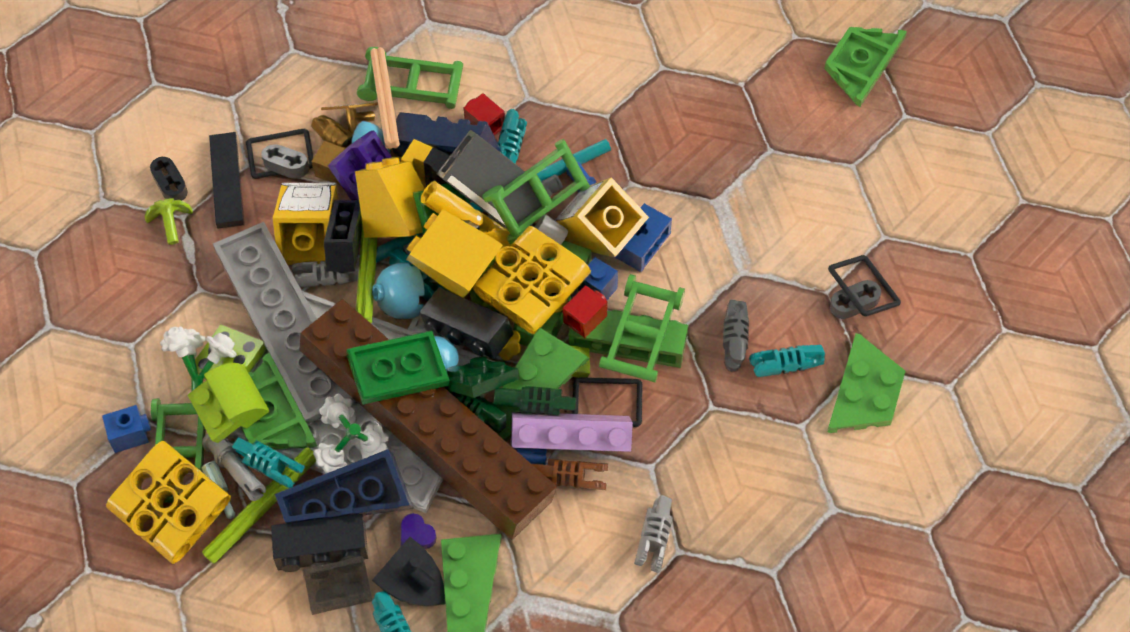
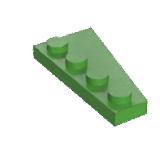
[493,328,590,442]
[441,534,502,632]

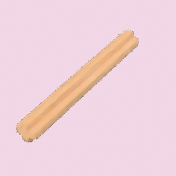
[370,47,400,149]

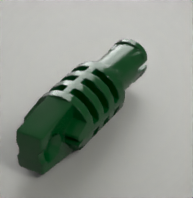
[493,386,576,416]
[447,390,507,433]

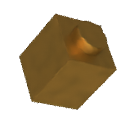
[312,141,346,186]

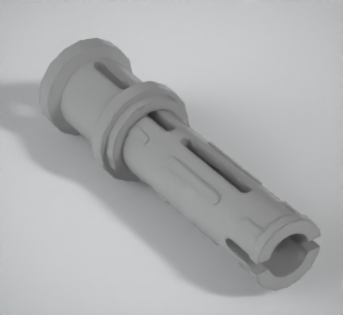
[202,433,266,501]

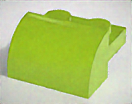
[188,363,270,443]

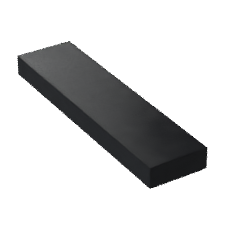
[209,132,245,229]

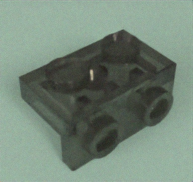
[302,556,373,615]

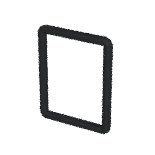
[246,128,314,179]
[828,255,901,316]
[572,377,643,427]

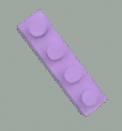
[511,412,633,452]

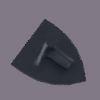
[372,537,446,607]

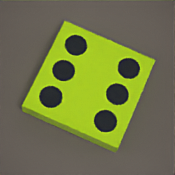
[195,325,266,380]

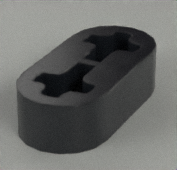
[150,156,188,201]

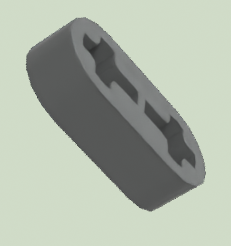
[261,144,309,179]
[830,280,881,319]

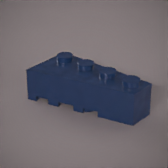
[392,112,501,157]
[275,449,414,523]

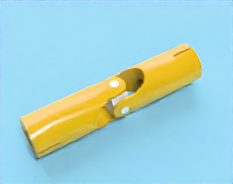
[421,181,511,249]

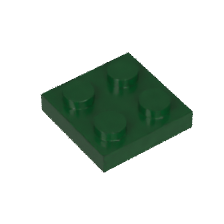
[444,357,519,398]

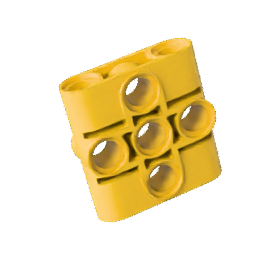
[472,226,591,334]
[106,441,231,564]

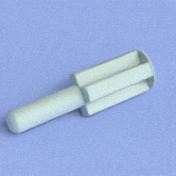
[201,461,235,519]

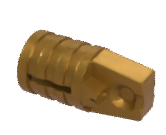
[311,115,353,148]

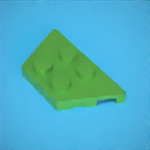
[824,27,907,107]
[827,333,905,433]
[240,353,317,449]

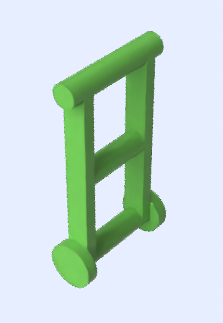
[357,47,463,109]
[482,139,590,244]
[599,274,685,382]
[151,398,206,503]

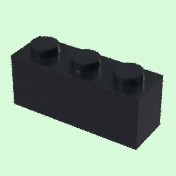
[324,200,362,273]
[419,287,514,360]
[271,514,368,572]

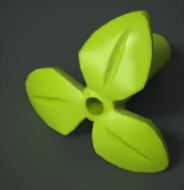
[145,198,193,245]

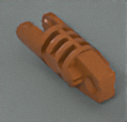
[532,458,608,490]

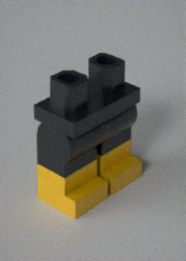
[401,139,471,202]

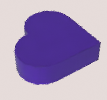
[401,513,437,549]

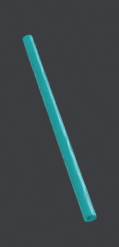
[376,139,611,263]

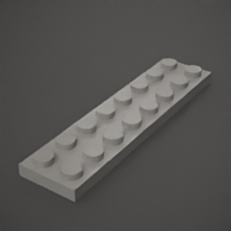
[213,222,356,425]

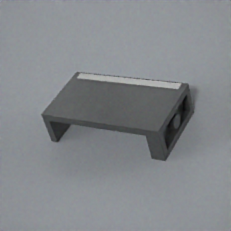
[437,130,553,228]

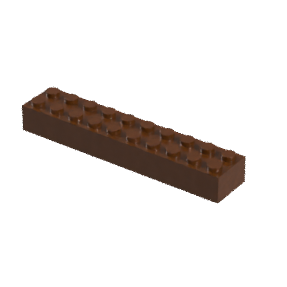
[299,299,557,540]

